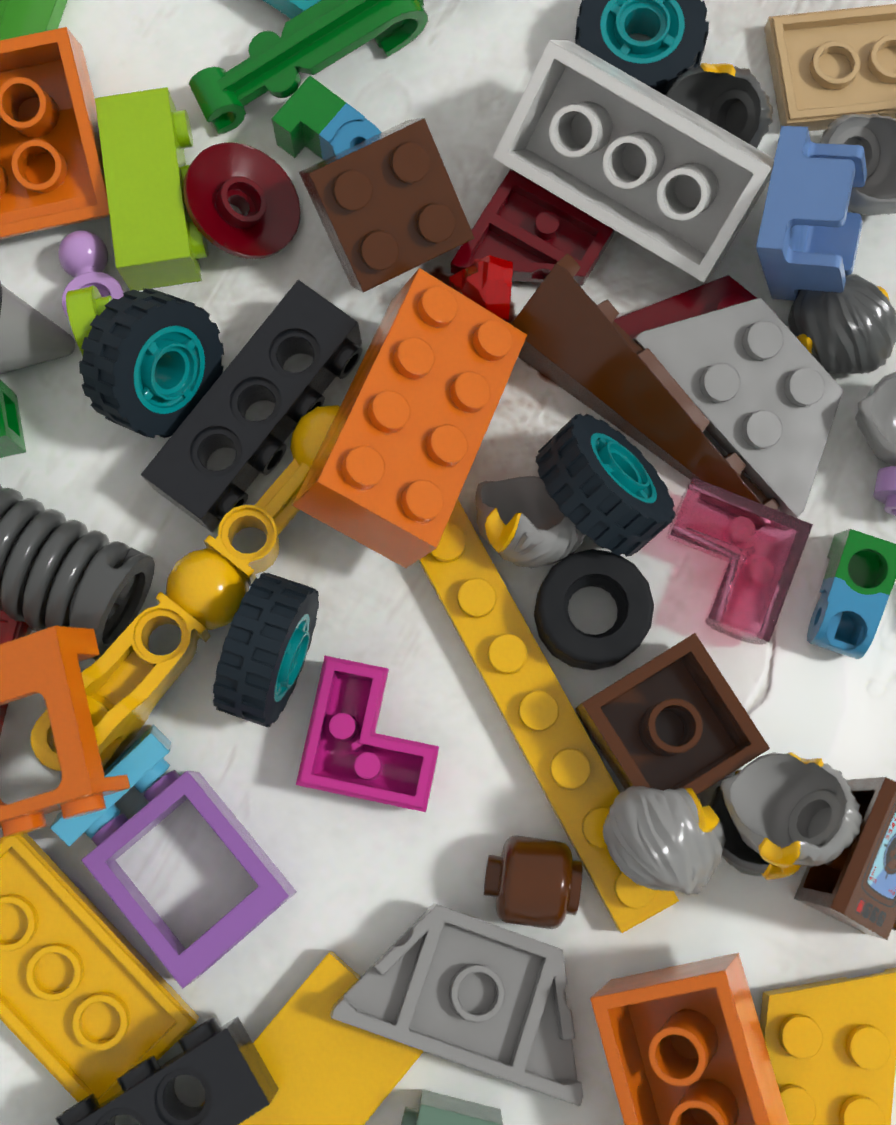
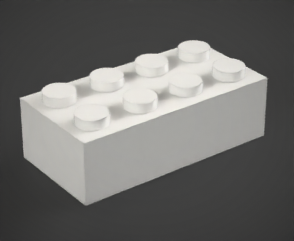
[492,40,775,283]

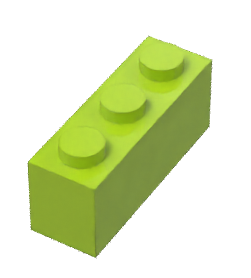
[95,87,209,291]

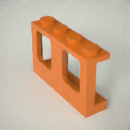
[0,626,130,837]

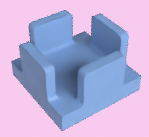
[756,126,867,301]

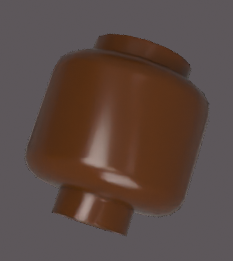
[483,835,583,929]

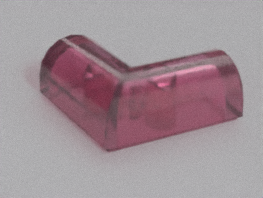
[667,477,813,645]

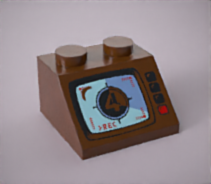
[794,777,896,940]

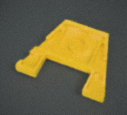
[760,968,896,1125]

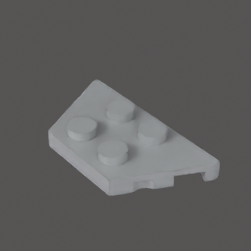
[632,298,843,519]
[330,904,583,1106]

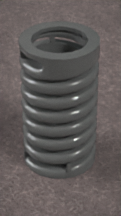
[0,484,155,661]

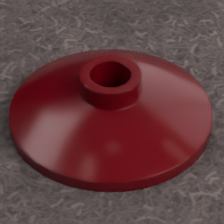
[183,143,300,259]

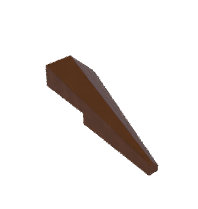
[511,253,780,528]

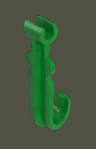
[188,0,428,134]

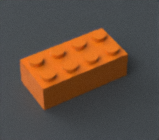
[292,268,527,568]
[590,952,789,1125]

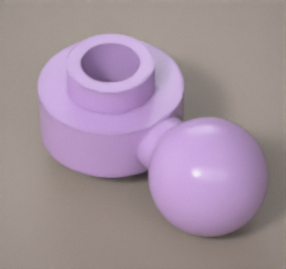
[58,230,124,319]

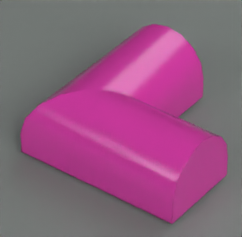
[296,656,439,812]

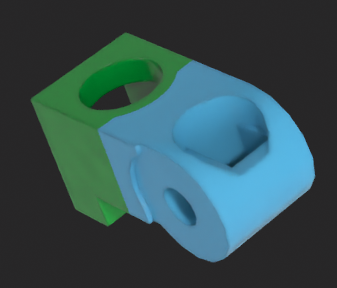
[271,76,382,160]
[807,529,896,660]

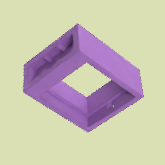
[81,770,297,989]

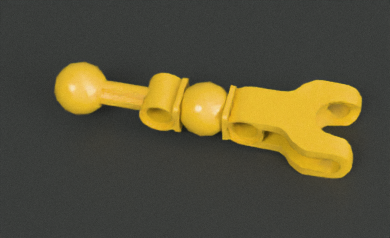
[30,405,340,771]

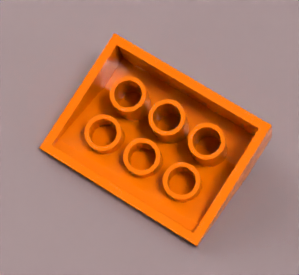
[0,27,110,239]

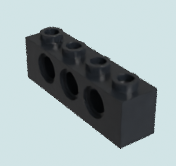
[141,280,363,533]
[55,1017,279,1125]

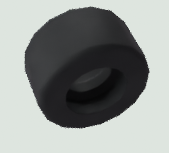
[534,549,654,670]

